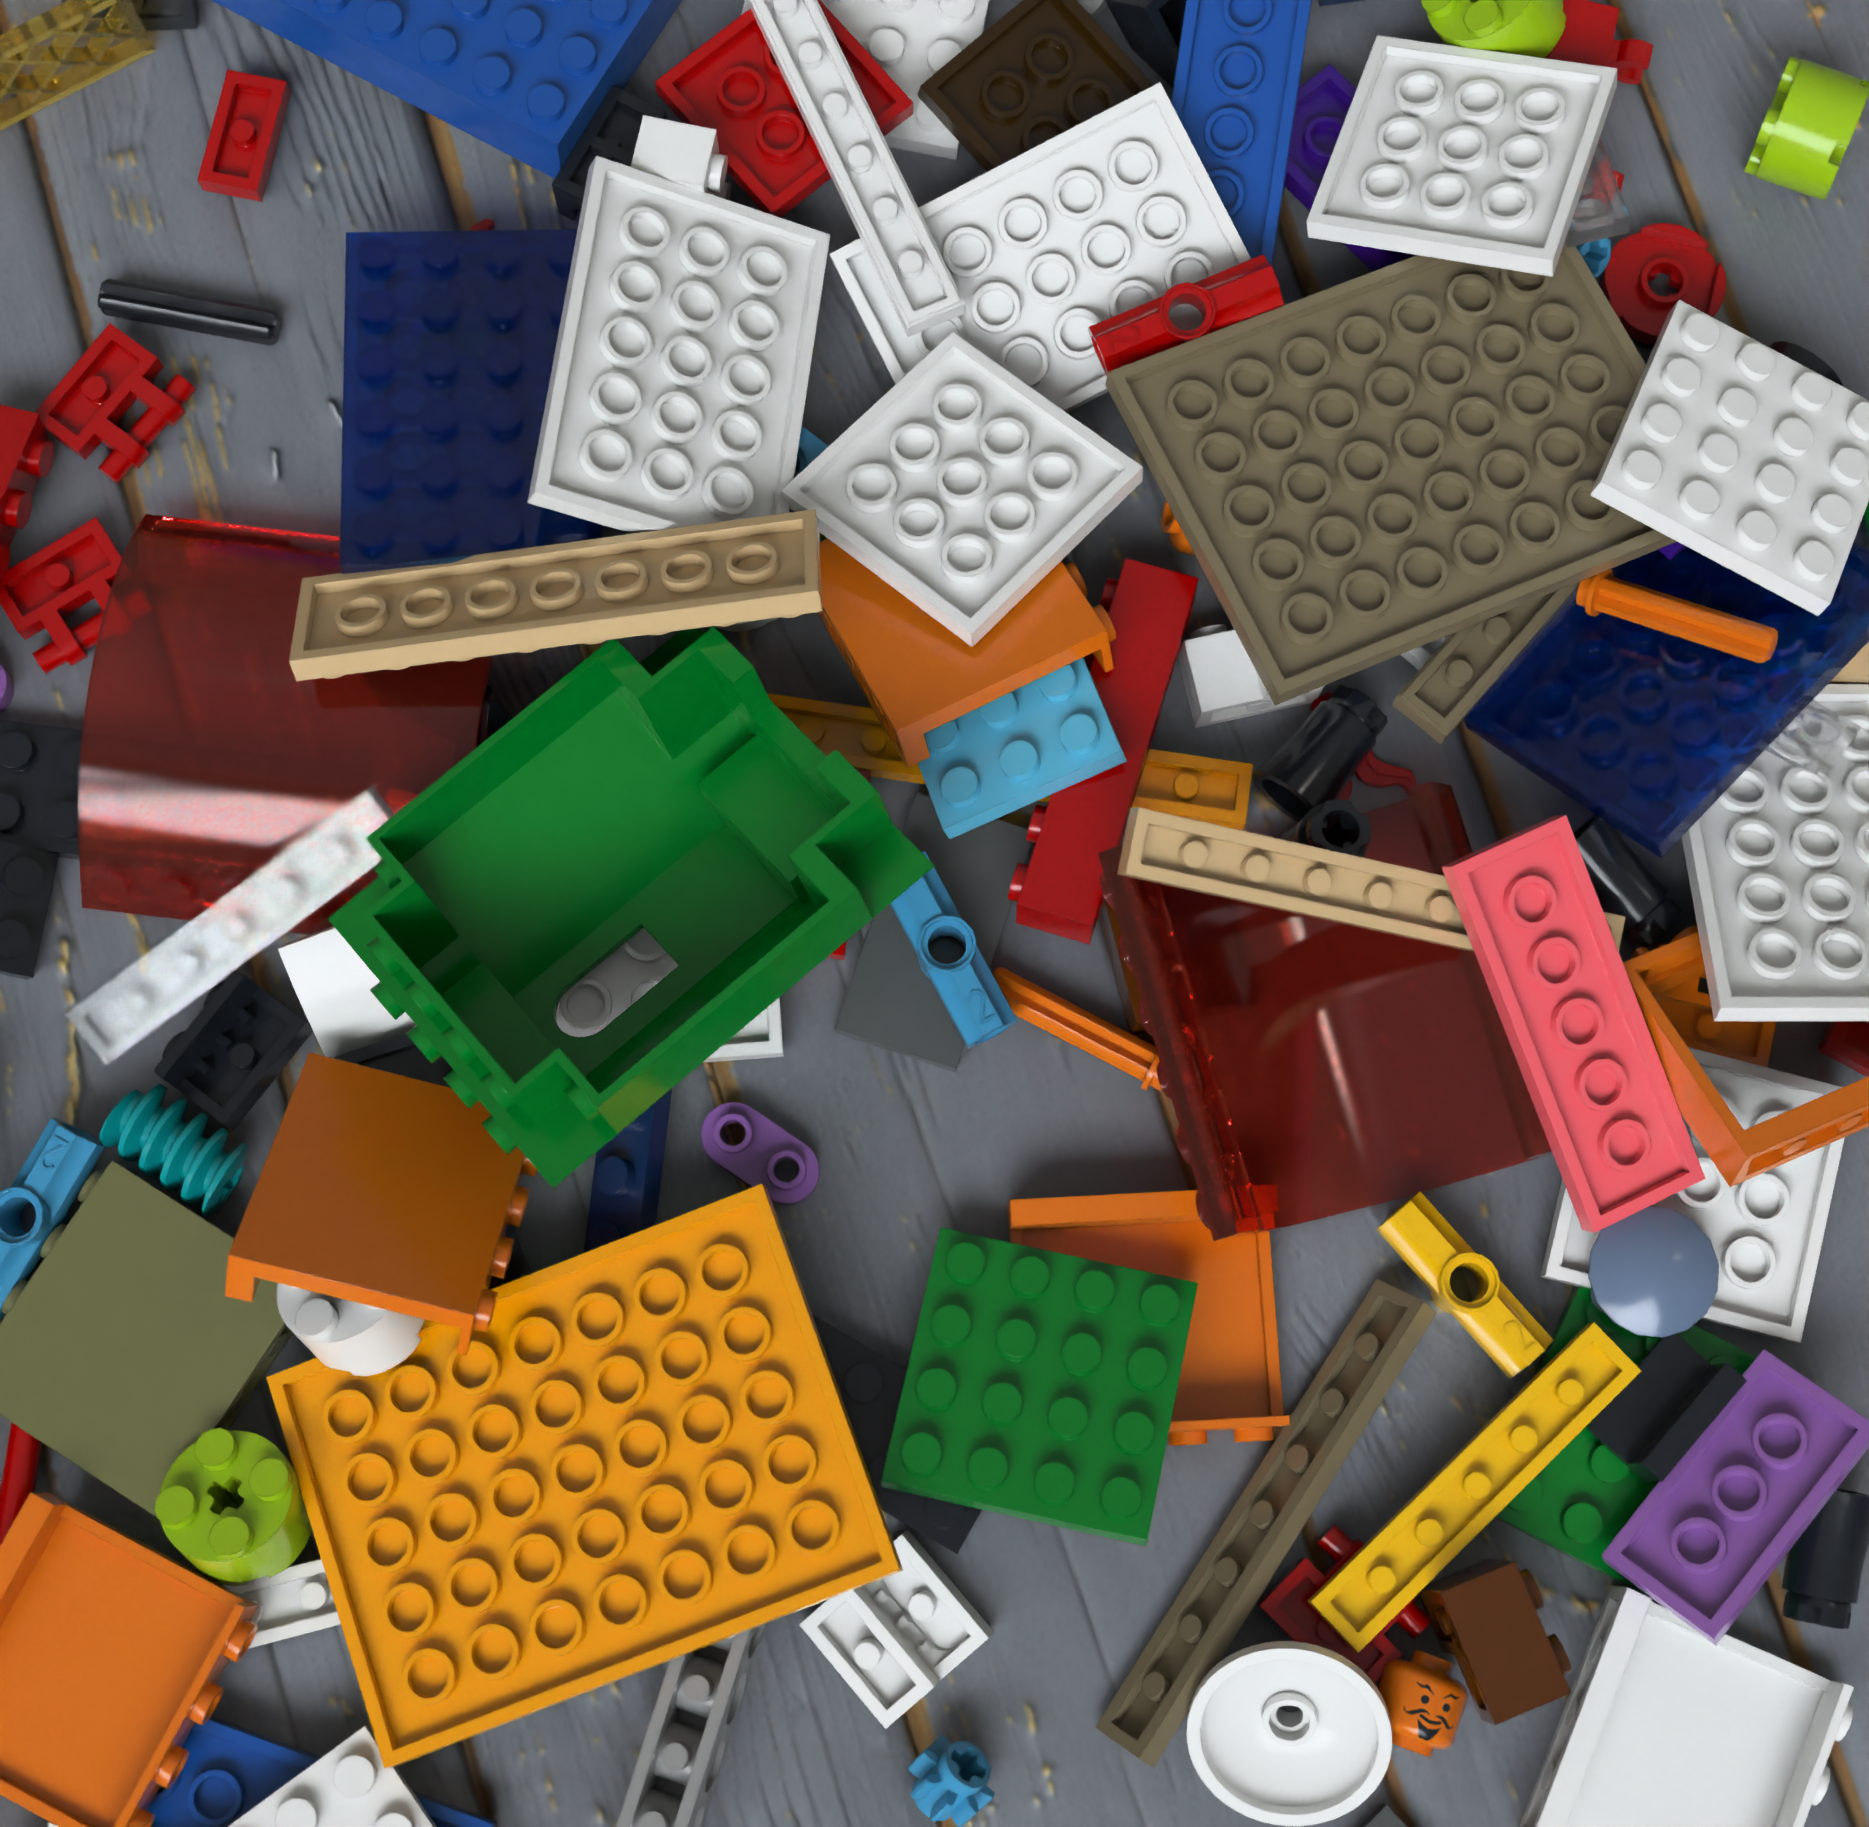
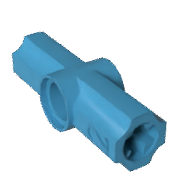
[890,851,1017,1049]
[0,1118,106,1319]

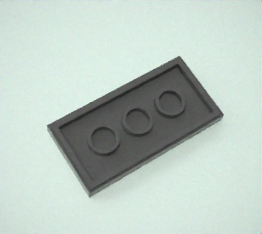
[834,792,1033,1072]

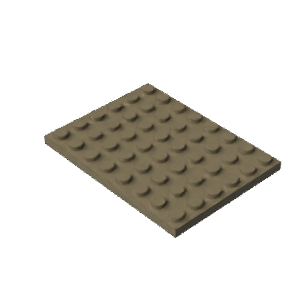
[1105,233,1677,705]

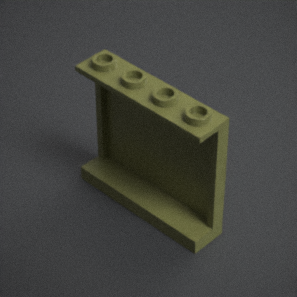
[0,1160,293,1517]

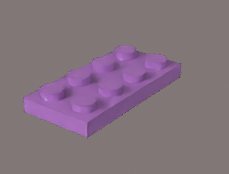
[1602,1349,1869,1645]

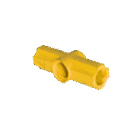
[1376,1191,1553,1378]

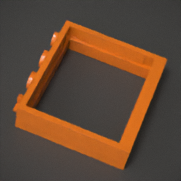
[1623,925,1869,1187]

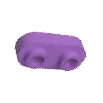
[701,1102,820,1206]

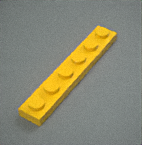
[1307,1322,1641,1653]

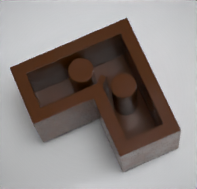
[1418,1559,1572,1725]

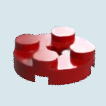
[1599,223,1726,346]

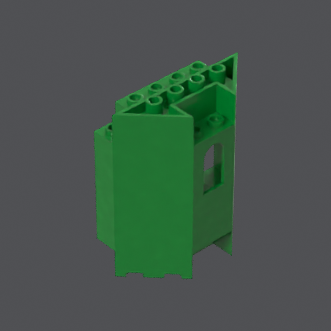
[327,626,935,1188]

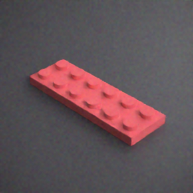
[1441,815,1706,1233]

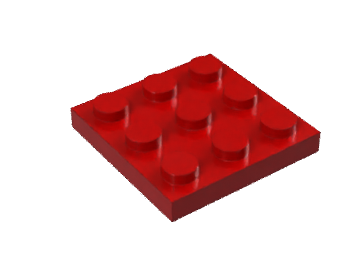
[655,0,914,218]

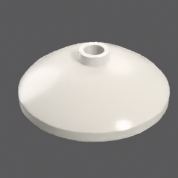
[1187,1641,1392,1826]

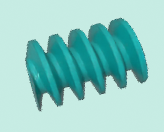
[99,1083,251,1218]

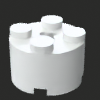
[276,1283,425,1376]

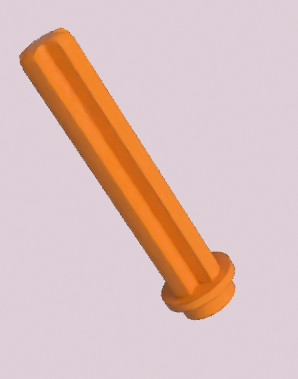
[1576,569,1778,664]
[992,967,1178,1092]

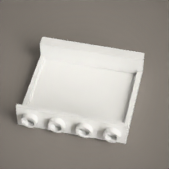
[1519,1585,1854,1827]

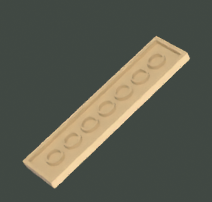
[289,509,823,681]

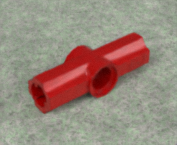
[1088,254,1284,376]

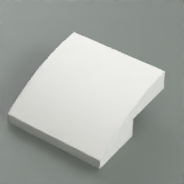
[278,926,416,1058]
[799,1529,994,1729]

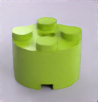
[1421,0,1566,58]
[1744,56,1869,201]
[155,1428,312,1586]

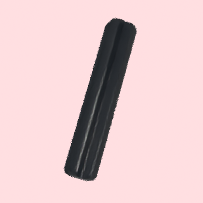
[98,279,281,346]

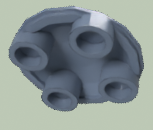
[1588,1206,1719,1338]

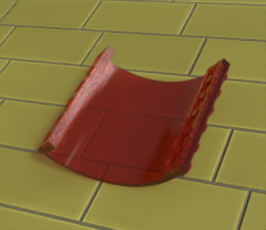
[78,514,493,935]
[1098,781,1553,1241]

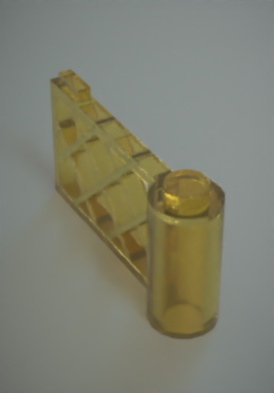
[0,0,156,131]

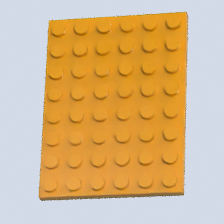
[266,1184,903,1769]

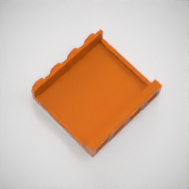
[816,539,1116,768]
[225,1052,538,1356]
[1007,1186,1290,1446]
[0,1492,259,1827]

